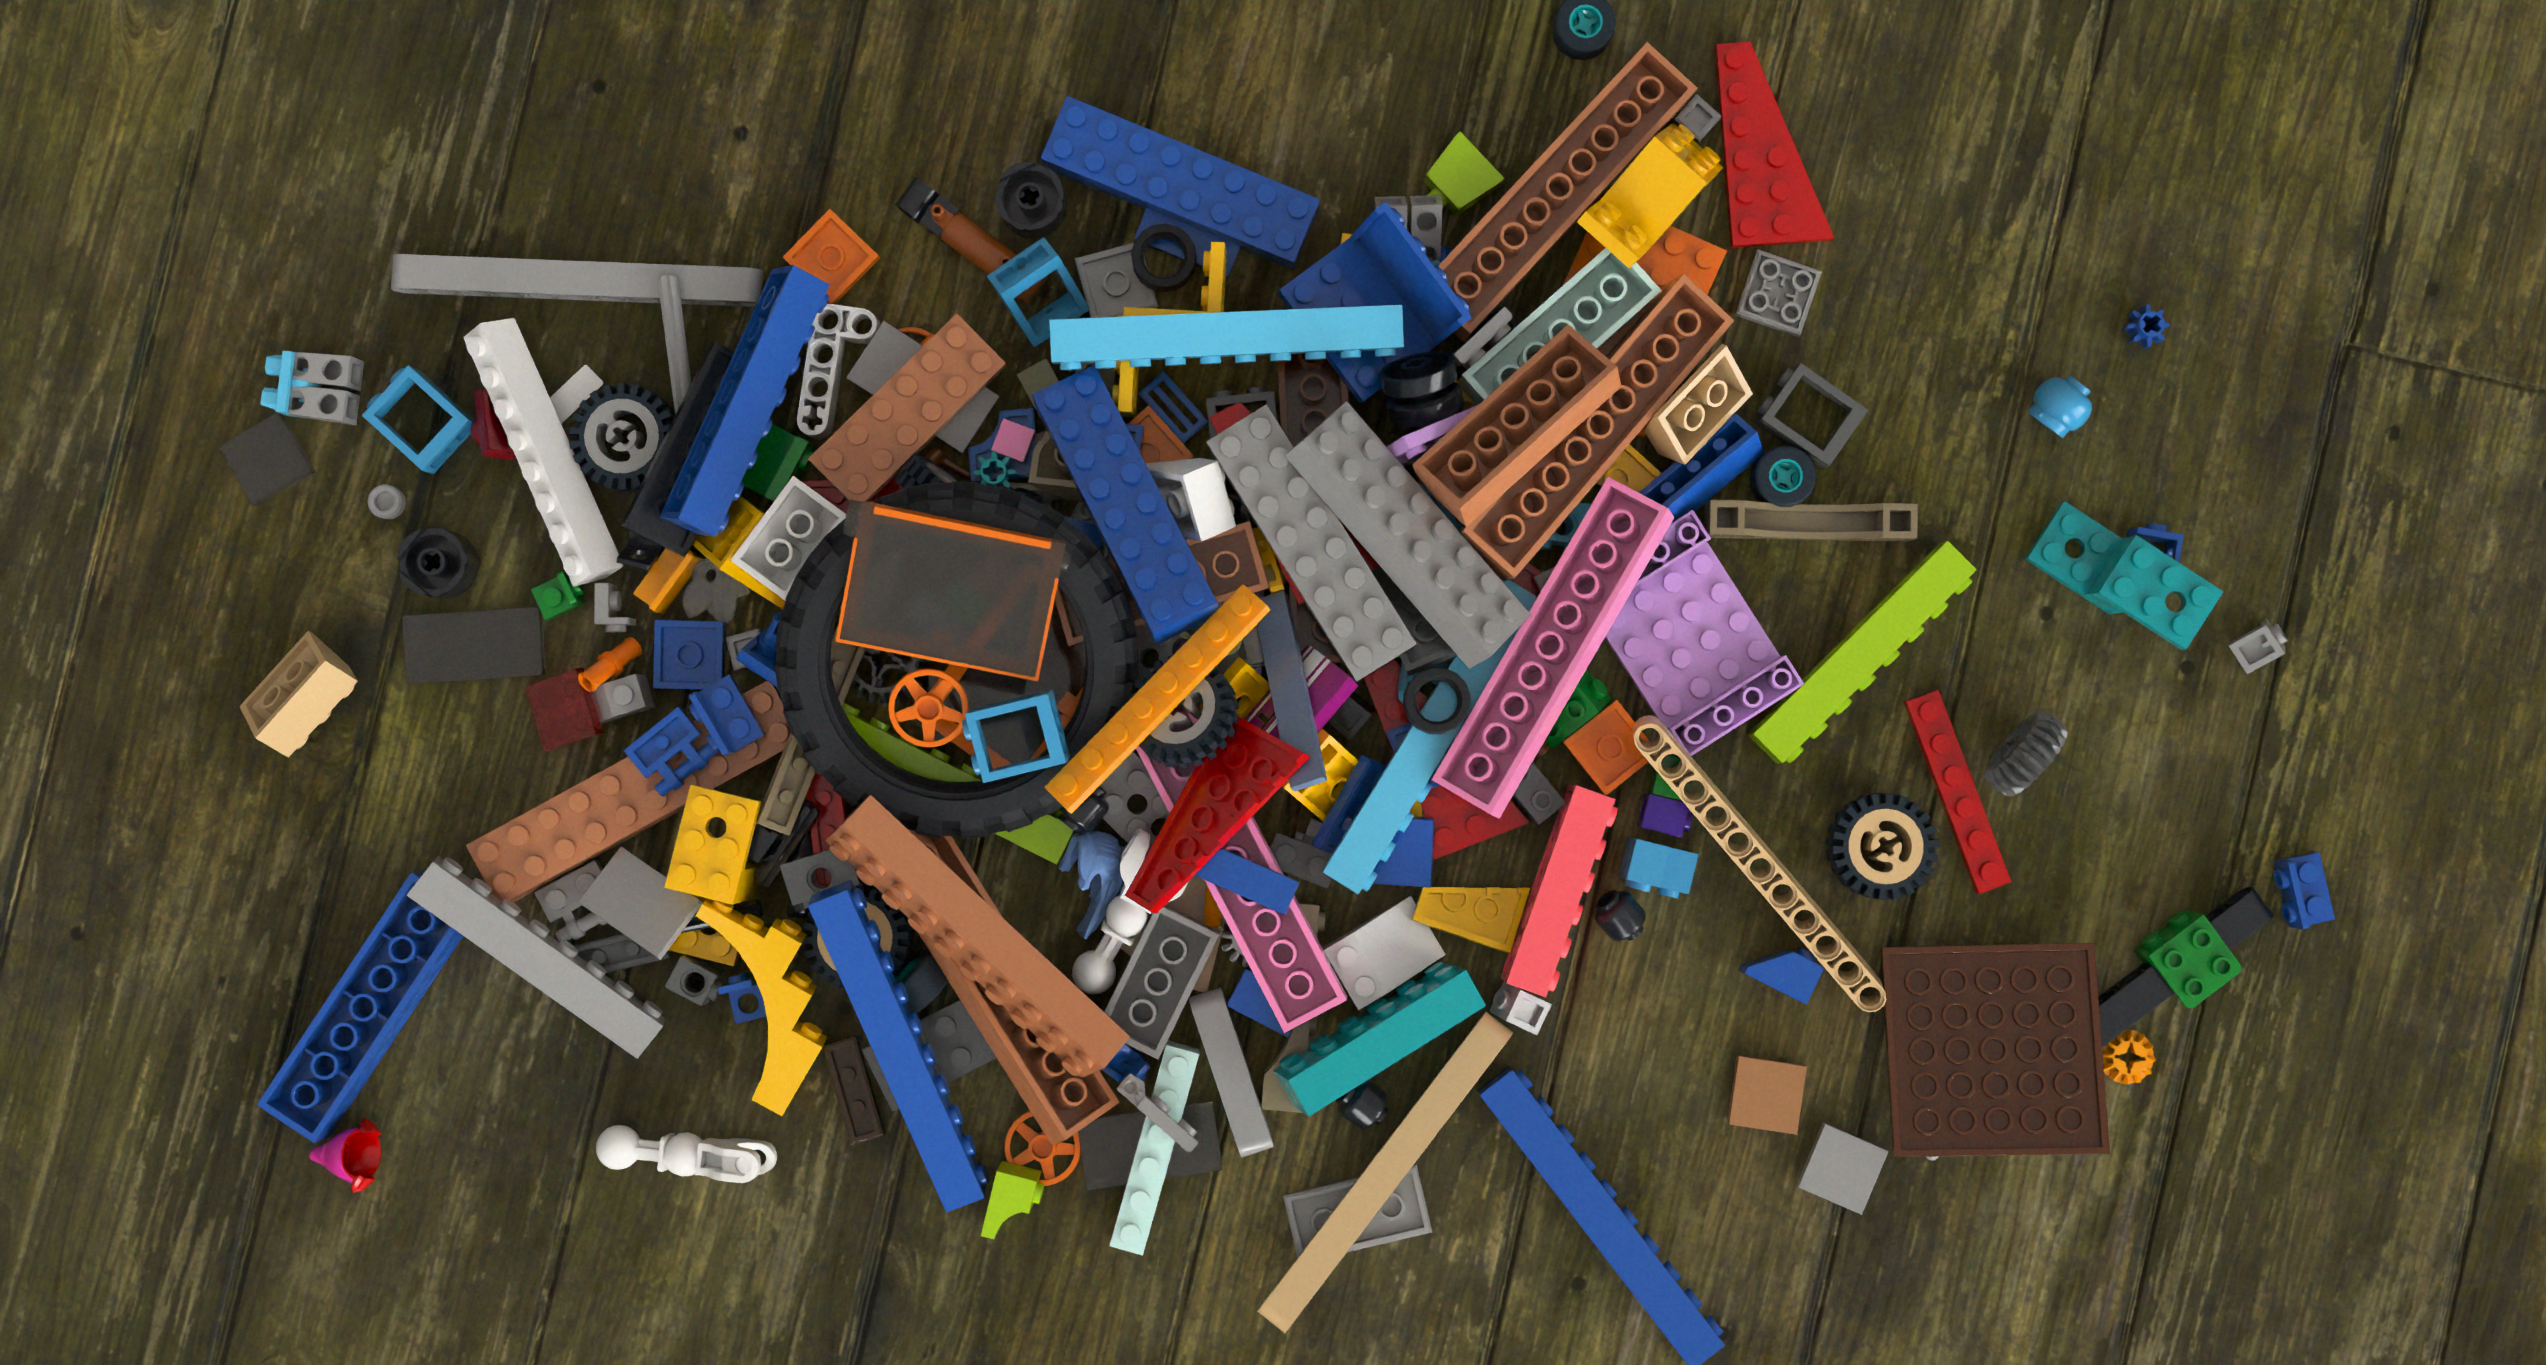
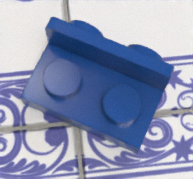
[688,675,766,756]
[2273,852,2335,929]

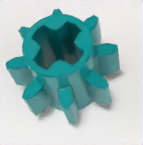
[973,451,1017,489]

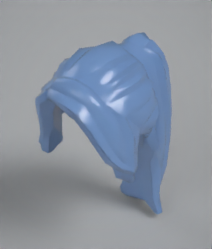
[1058,830,1126,939]

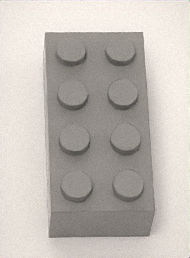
[1104,905,1220,1059]

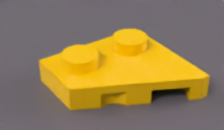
[1252,527,1288,594]

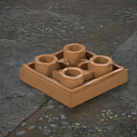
[1727,1055,1807,1135]

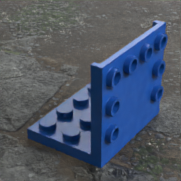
[1277,202,1472,404]

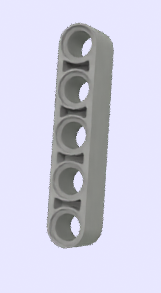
[1189,987,1275,1158]

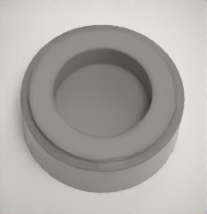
[368,484,406,519]

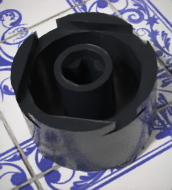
[995,162,1067,239]
[397,528,481,599]

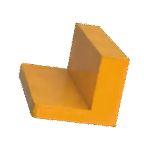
[633,548,703,614]

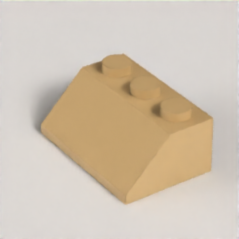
[1644,344,1753,465]
[239,631,358,758]

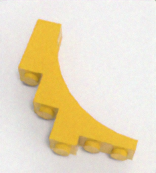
[696,898,827,1116]

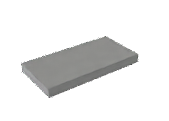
[846,321,999,454]
[1283,1164,1432,1258]

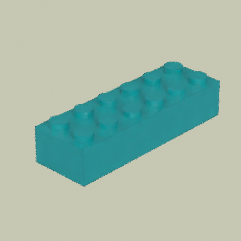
[1273,962,1486,1117]

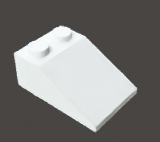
[1146,458,1236,541]
[1323,895,1445,1010]

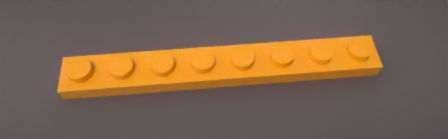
[1044,584,1270,814]

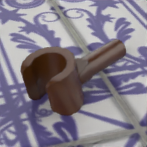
[923,448,970,479]

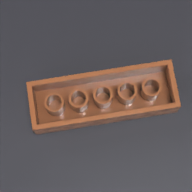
[808,314,1006,509]
[1412,325,1621,527]
[1055,521,1269,646]

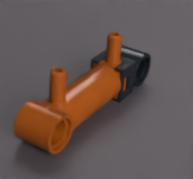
[895,177,1048,305]

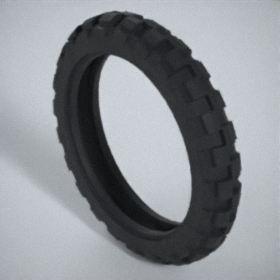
[775,481,1139,839]

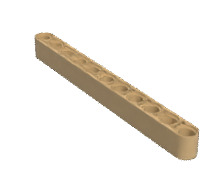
[1633,715,1886,1012]
[1257,1012,1513,1333]

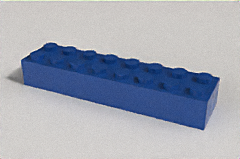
[1041,96,1320,270]
[660,265,830,537]
[1032,365,1218,645]
[257,870,463,1143]

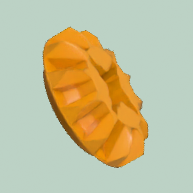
[2102,1029,2156,1085]

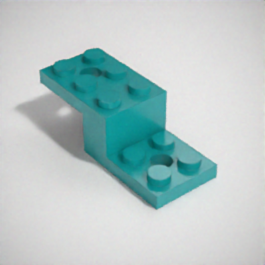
[2024,501,2224,650]

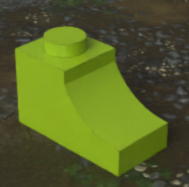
[981,1161,1045,1239]

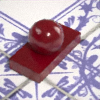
[470,388,516,460]

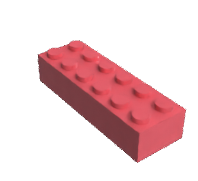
[1500,784,1618,997]

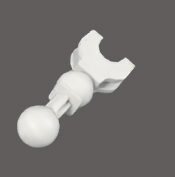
[1072,829,1189,994]
[596,1125,777,1183]

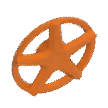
[888,668,969,747]
[1004,1111,1082,1186]

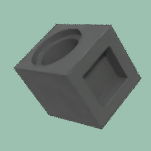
[665,955,725,1006]

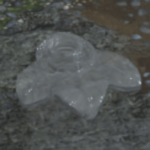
[683,558,750,624]

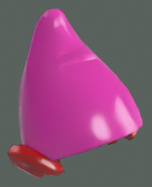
[309,1118,381,1193]

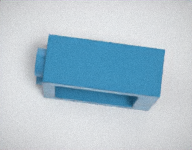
[987,237,1090,348]
[362,365,474,474]
[962,689,1070,783]

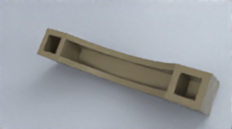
[1703,500,1918,542]
[1261,902,1326,1113]

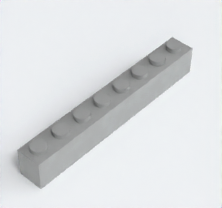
[407,856,665,1059]

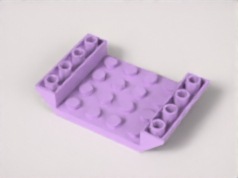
[1605,510,1804,756]

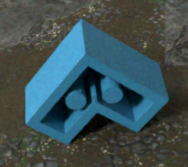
[1617,837,1699,899]

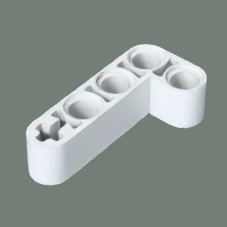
[797,304,881,440]

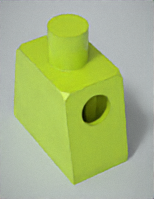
[1424,132,1505,216]

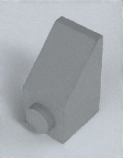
[579,674,656,728]

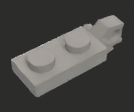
[1117,1073,1199,1152]

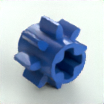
[2122,304,2170,349]

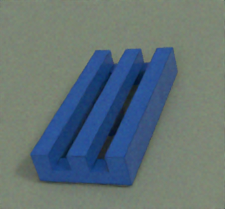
[1138,371,1208,444]

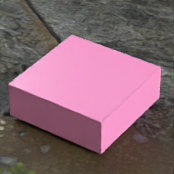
[991,418,1036,463]

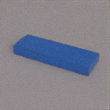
[1134,208,1241,279]
[1312,754,1387,854]
[1195,848,1299,915]

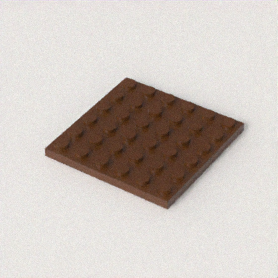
[1881,943,2110,1157]

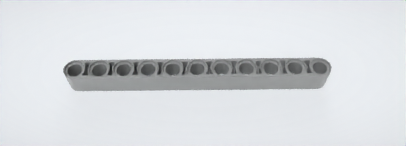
[391,254,763,307]

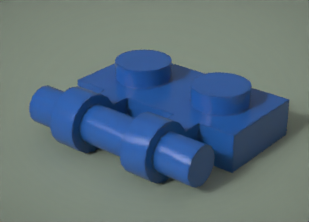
[624,707,717,796]

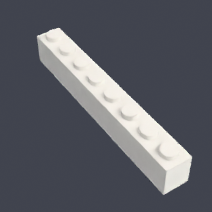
[463,318,624,587]

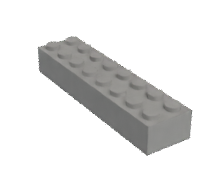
[1285,401,1531,669]
[1207,404,1416,682]

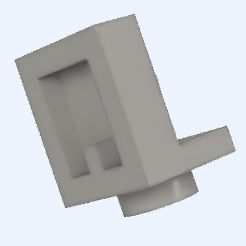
[594,583,636,632]
[2228,619,2288,674]
[1490,982,1552,1035]

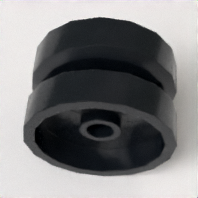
[1379,351,1464,427]

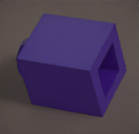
[1637,794,1693,837]

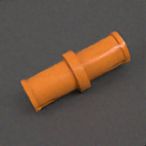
[578,637,642,692]

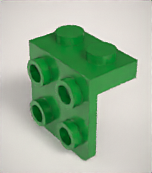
[742,424,816,502]
[1545,669,1611,748]
[2133,910,2242,1008]

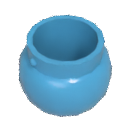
[2027,375,2092,438]

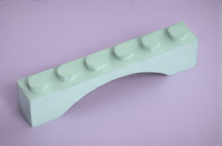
[1109,1040,1201,1256]

